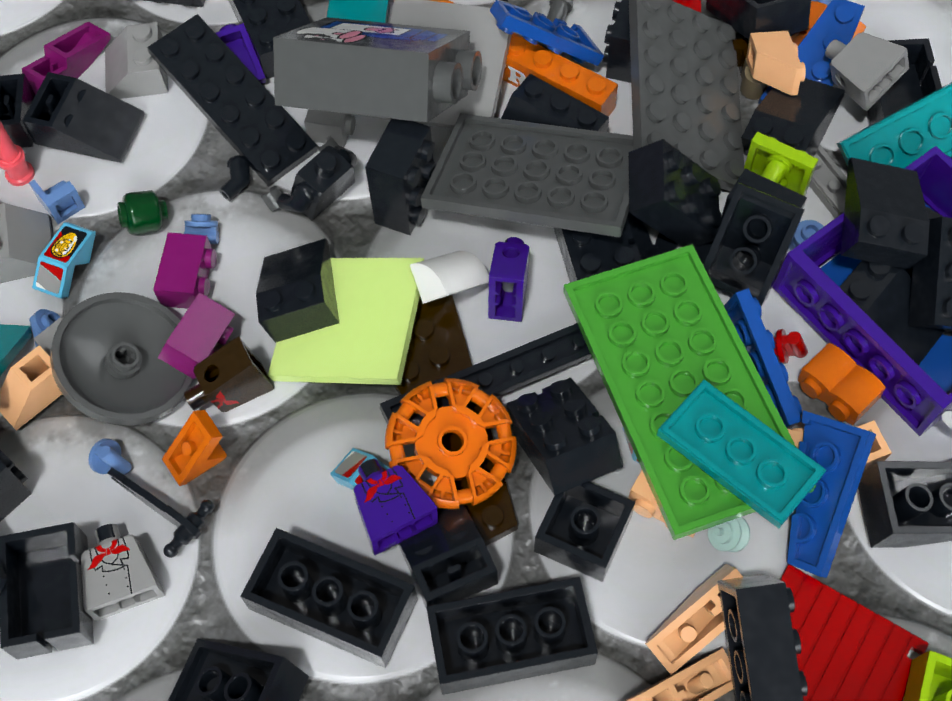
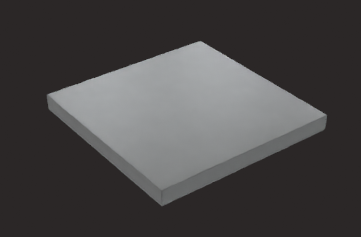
[372,0,512,129]

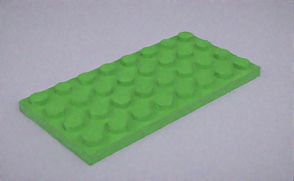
[563,244,816,540]

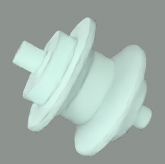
[708,517,750,552]

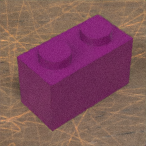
[153,232,216,309]
[158,292,235,379]

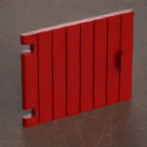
[780,564,929,701]

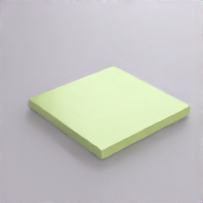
[267,258,424,385]

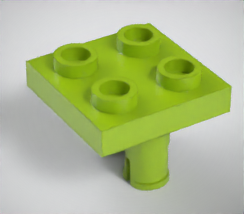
[744,132,819,196]

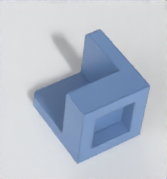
[29,180,85,224]

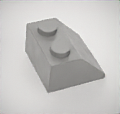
[105,22,168,99]
[0,203,53,283]

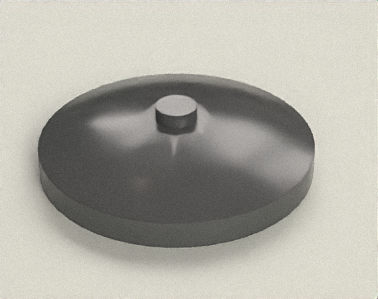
[50,292,193,426]

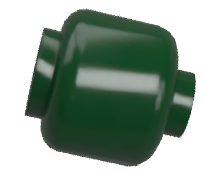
[117,190,168,235]

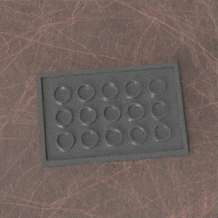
[629,0,744,192]
[421,113,634,237]

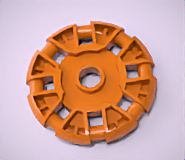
[385,378,517,509]

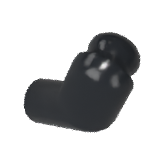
[219,155,251,201]

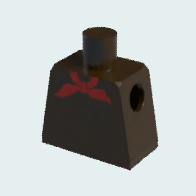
[184,336,275,412]

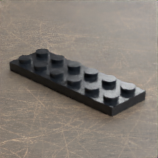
[147,14,318,187]

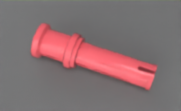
[0,121,35,186]

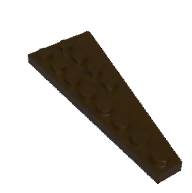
[394,295,518,546]

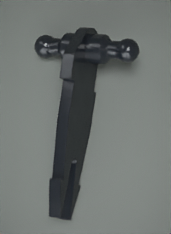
[107,468,214,558]

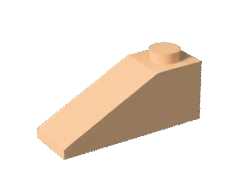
[645,564,743,675]
[625,648,733,701]

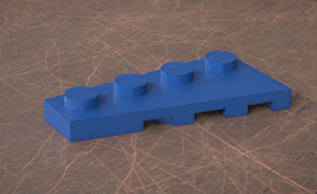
[490,0,604,66]
[758,0,865,104]
[724,288,802,429]
[787,410,876,578]

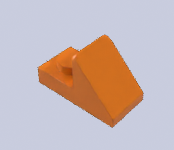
[162,410,227,486]

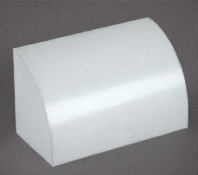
[410,251,489,304]

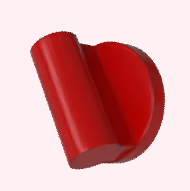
[773,329,808,364]

